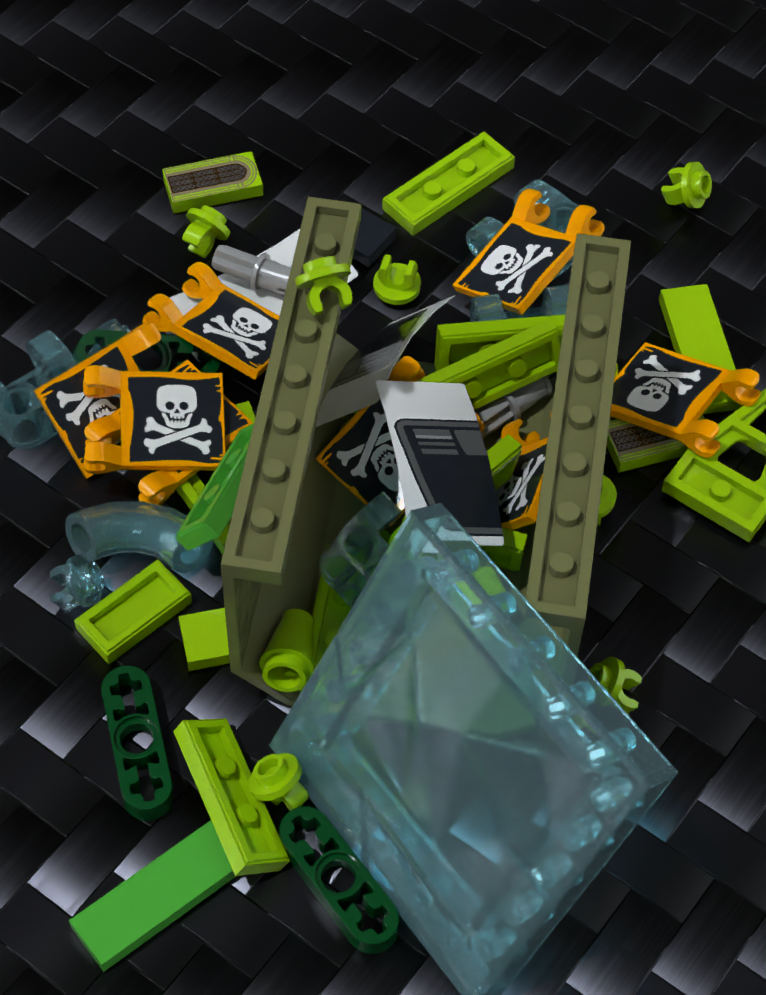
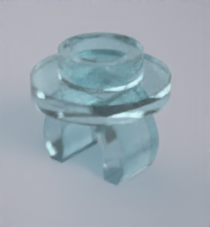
[50,554,105,610]

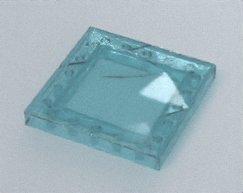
[269,503,679,995]

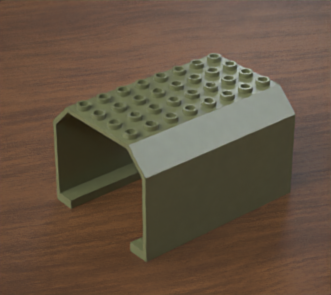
[221,197,631,738]

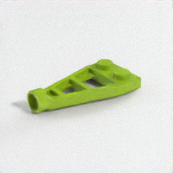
[661,388,766,542]

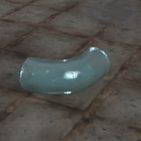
[65,501,213,573]

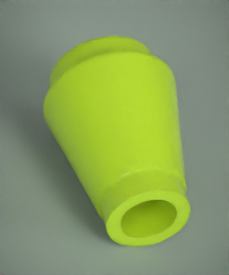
[259,609,314,692]

